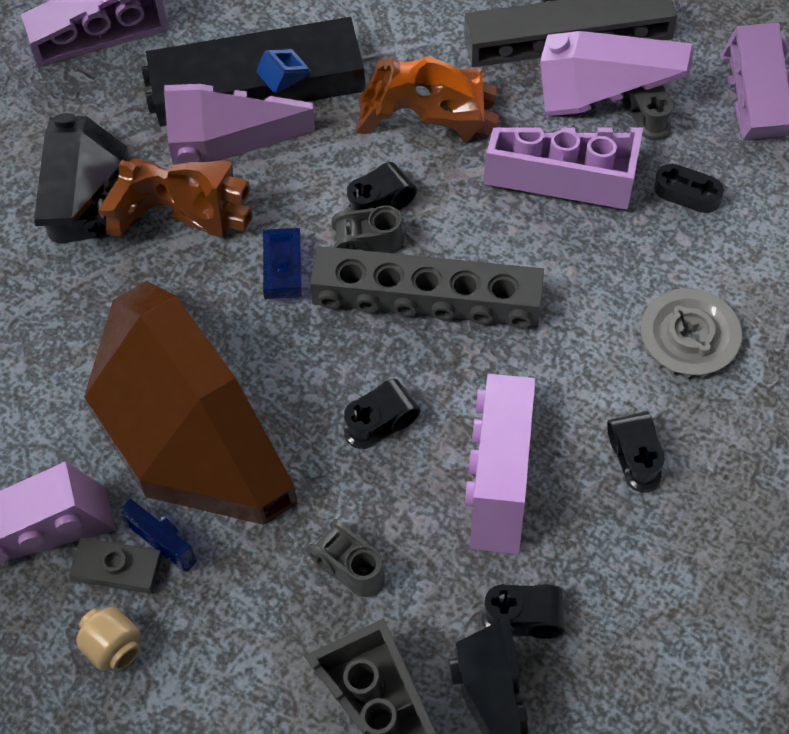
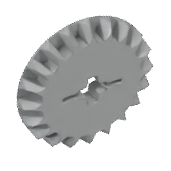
[640,288,742,379]

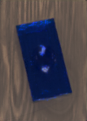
[263,228,302,299]
[120,498,197,572]

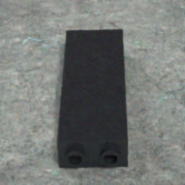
[141,17,365,127]

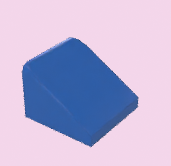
[257,49,311,92]

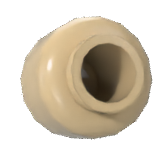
[76,607,141,672]

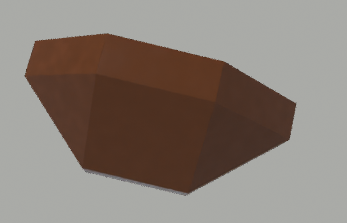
[84,281,298,525]

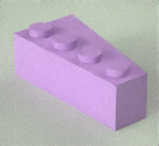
[21,0,169,67]
[483,127,644,210]
[465,374,535,554]

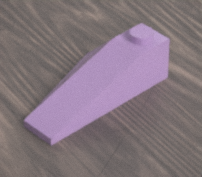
[540,31,695,116]

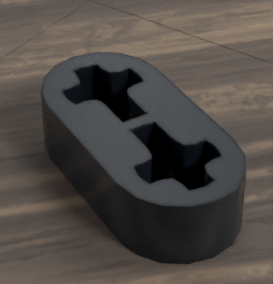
[654,164,724,213]

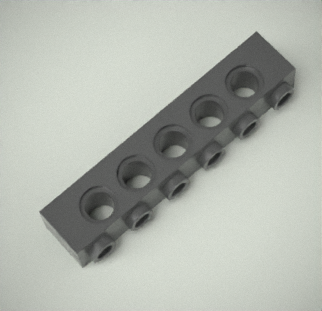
[310,246,544,328]

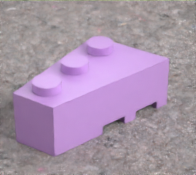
[721,23,789,140]
[0,461,116,564]

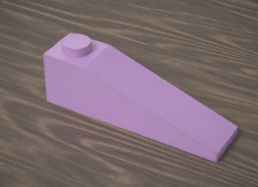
[164,84,315,165]

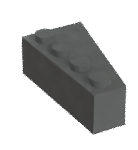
[304,618,437,734]

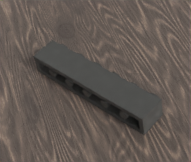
[464,0,677,67]

